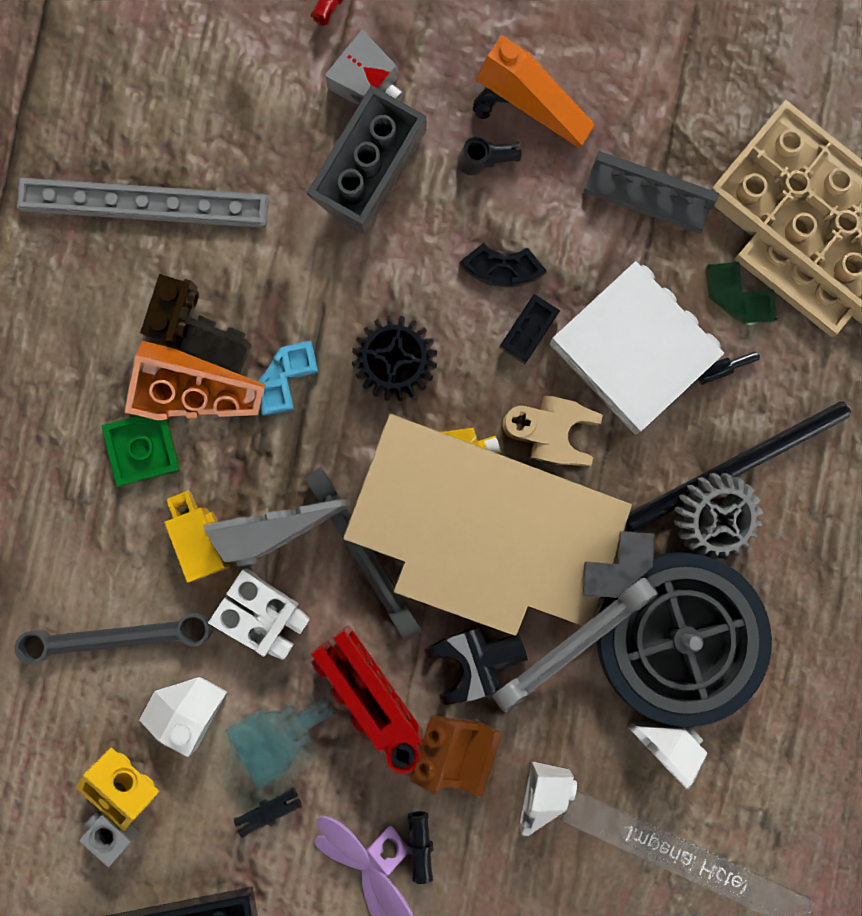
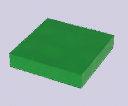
[101,416,181,487]

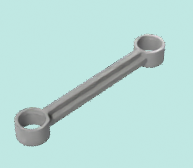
[492,578,658,713]

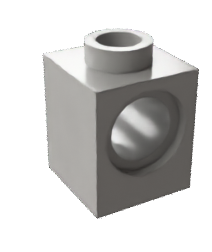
[79,811,140,868]

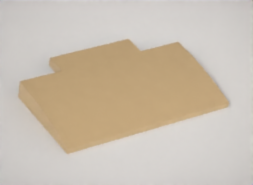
[711,100,862,337]
[343,413,632,636]

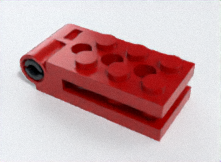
[311,625,423,774]

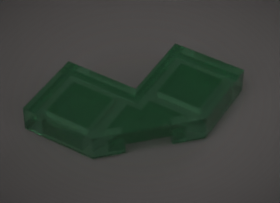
[705,262,778,325]

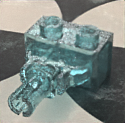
[225,696,335,789]

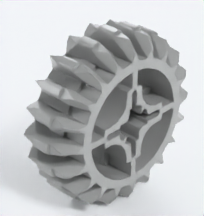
[673,473,764,560]

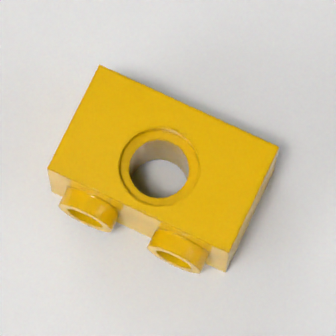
[75,747,159,832]

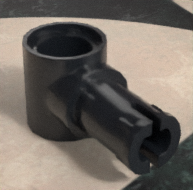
[457,136,522,175]

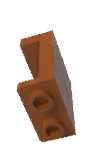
[410,715,503,796]

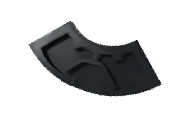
[459,243,547,287]

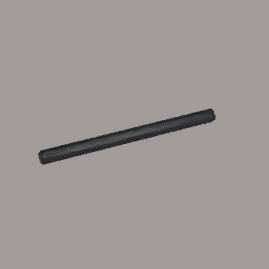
[626,401,851,532]

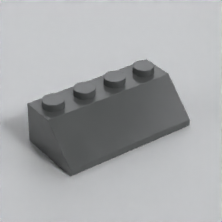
[307,85,427,236]

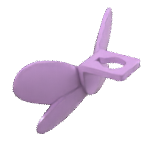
[314,816,414,916]

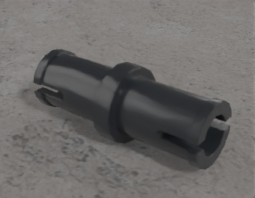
[234,788,302,838]
[407,811,433,884]

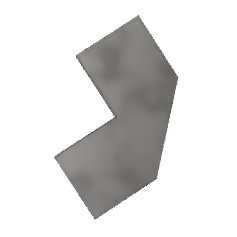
[583,531,654,598]

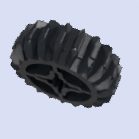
[352,316,437,402]

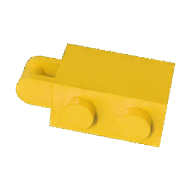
[164,490,230,583]

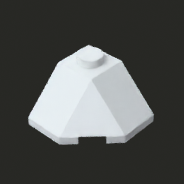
[139,677,227,757]
[627,722,707,789]
[519,761,577,836]

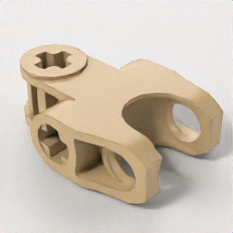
[502,396,603,467]

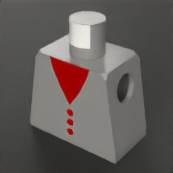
[325,30,404,105]

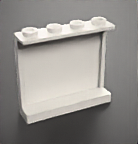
[549,261,724,434]

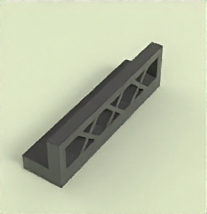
[583,151,720,234]

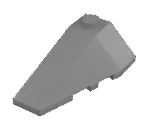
[204,499,351,567]

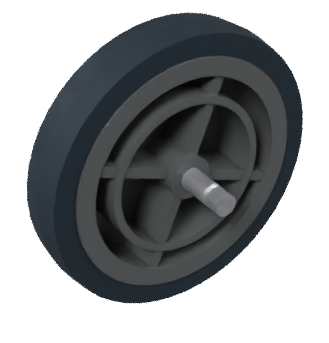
[596,552,772,727]

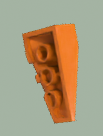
[476,35,595,149]
[124,341,265,420]

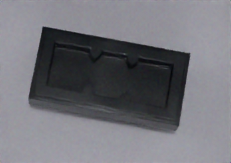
[499,294,560,364]

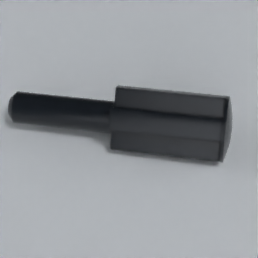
[698,351,760,385]

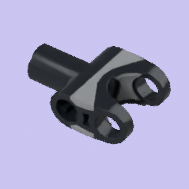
[424,626,528,705]

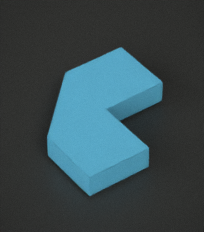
[258,341,319,416]

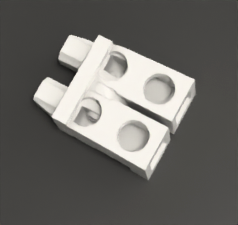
[208,568,310,660]

